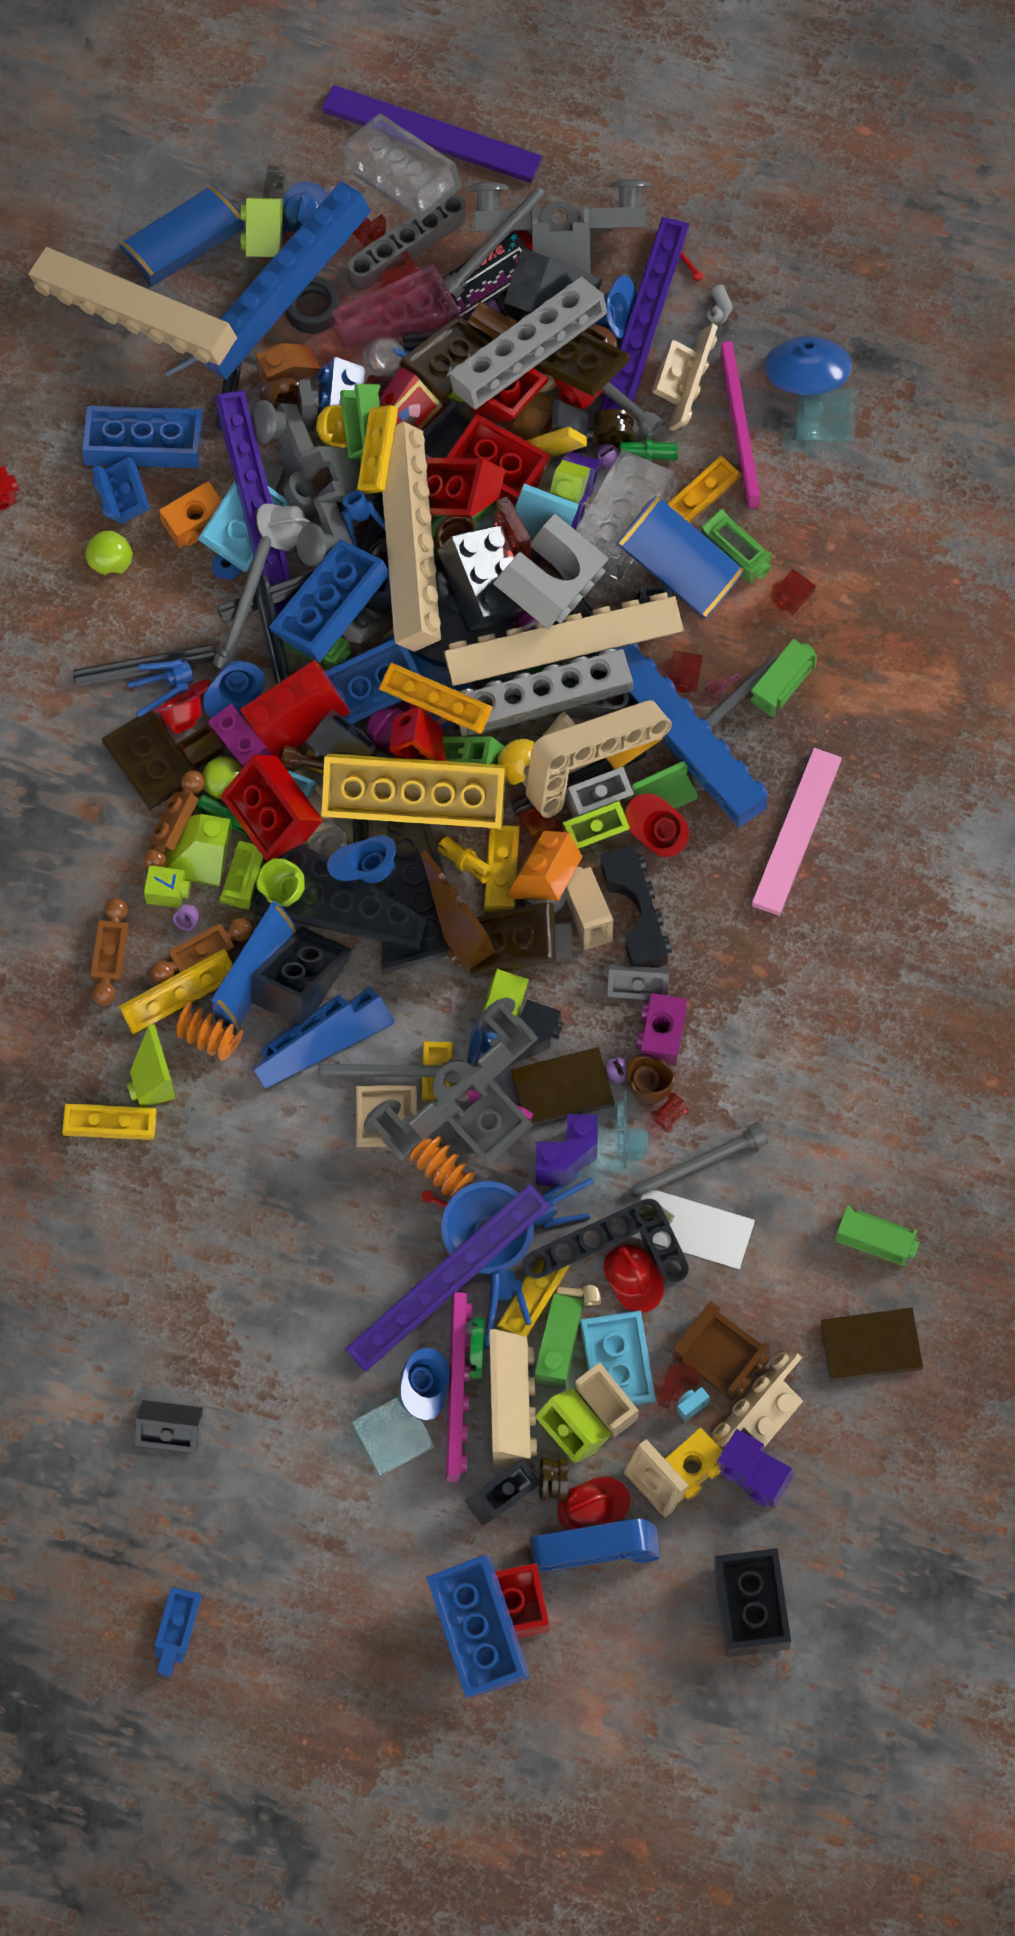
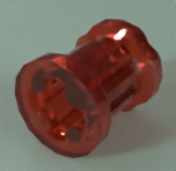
[650,1092,691,1133]

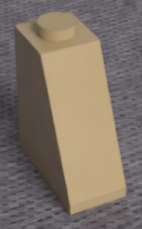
[565,867,613,950]

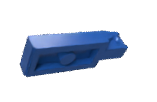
[154,1586,203,1679]

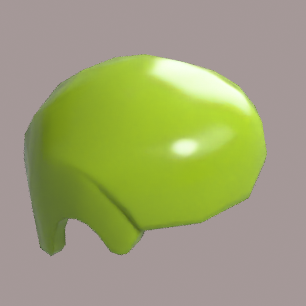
[85,531,133,575]
[202,756,243,801]
[257,858,305,907]

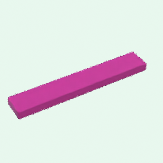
[720,341,760,509]

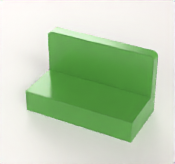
[631,761,698,809]

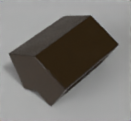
[177,724,225,770]

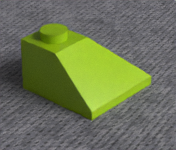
[165,814,233,887]
[127,1024,176,1107]

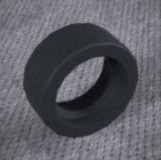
[286,277,340,334]

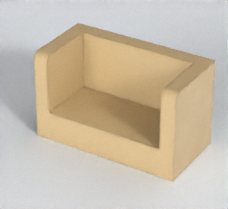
[575,1362,639,1438]

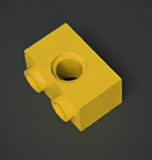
[665,1427,722,1503]

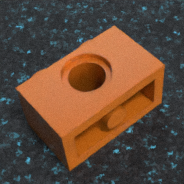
[159,481,222,549]

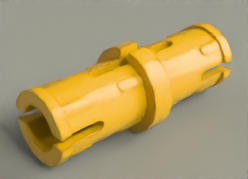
[437,836,494,883]

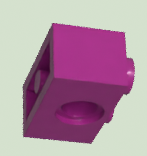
[208,704,271,767]
[636,993,687,1065]

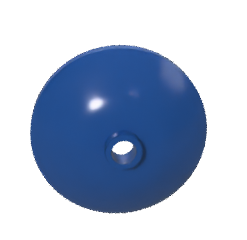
[765,336,852,395]
[441,1181,534,1274]

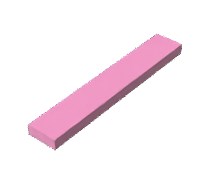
[752,748,842,916]

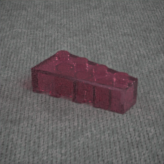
[331,264,460,348]

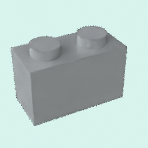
[565,767,634,819]

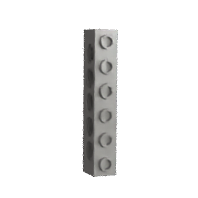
[449,276,607,410]
[458,649,633,737]

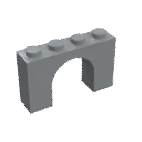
[493,514,609,629]

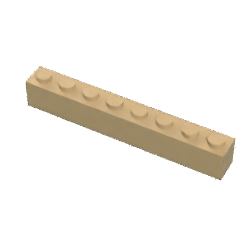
[28,247,237,365]
[382,422,441,652]
[443,592,684,687]

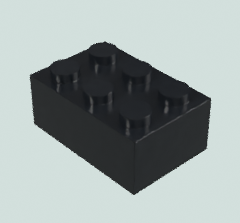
[438,526,527,631]
[713,1548,791,1657]

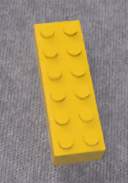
[321,754,507,829]

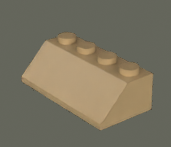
[490,1329,537,1467]

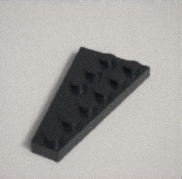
[381,821,449,974]
[249,843,429,951]

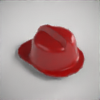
[152,679,211,734]
[625,793,690,857]
[603,1244,664,1313]
[557,1476,631,1530]

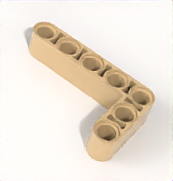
[526,700,672,818]

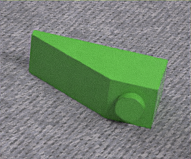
[443,736,505,765]
[535,1294,584,1389]

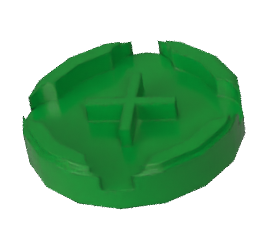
[470,1317,484,1380]

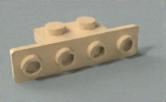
[652,323,718,431]
[711,1350,803,1450]

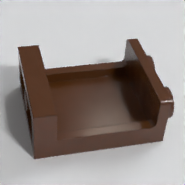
[672,1301,771,1401]

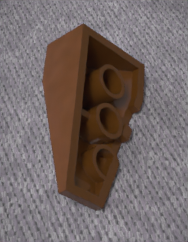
[421,850,496,972]

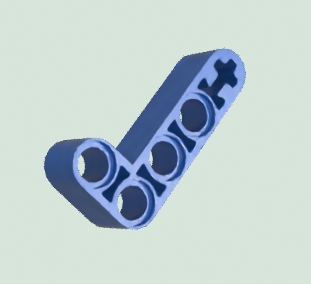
[530,1519,660,1572]

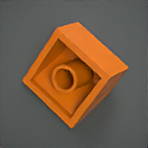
[506,831,582,901]

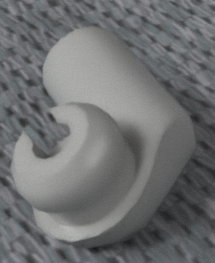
[707,285,733,325]

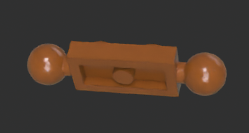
[143,770,205,870]
[90,898,129,1006]
[150,918,253,984]

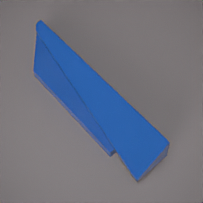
[252,987,394,1088]

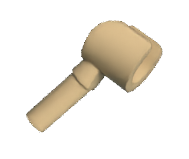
[557,1285,601,1306]

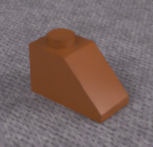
[255,343,321,384]

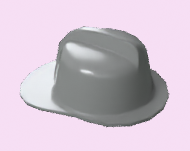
[256,503,314,552]

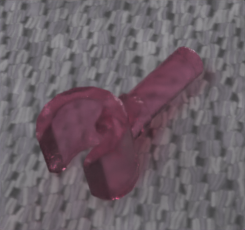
[704,672,743,701]

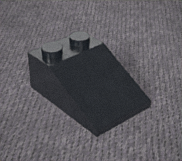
[503,248,603,314]
[251,926,352,1025]

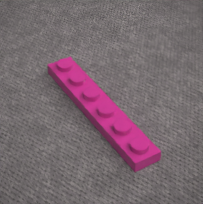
[445,1292,472,1482]

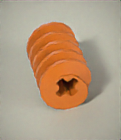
[175,1001,244,1061]
[409,1136,476,1200]

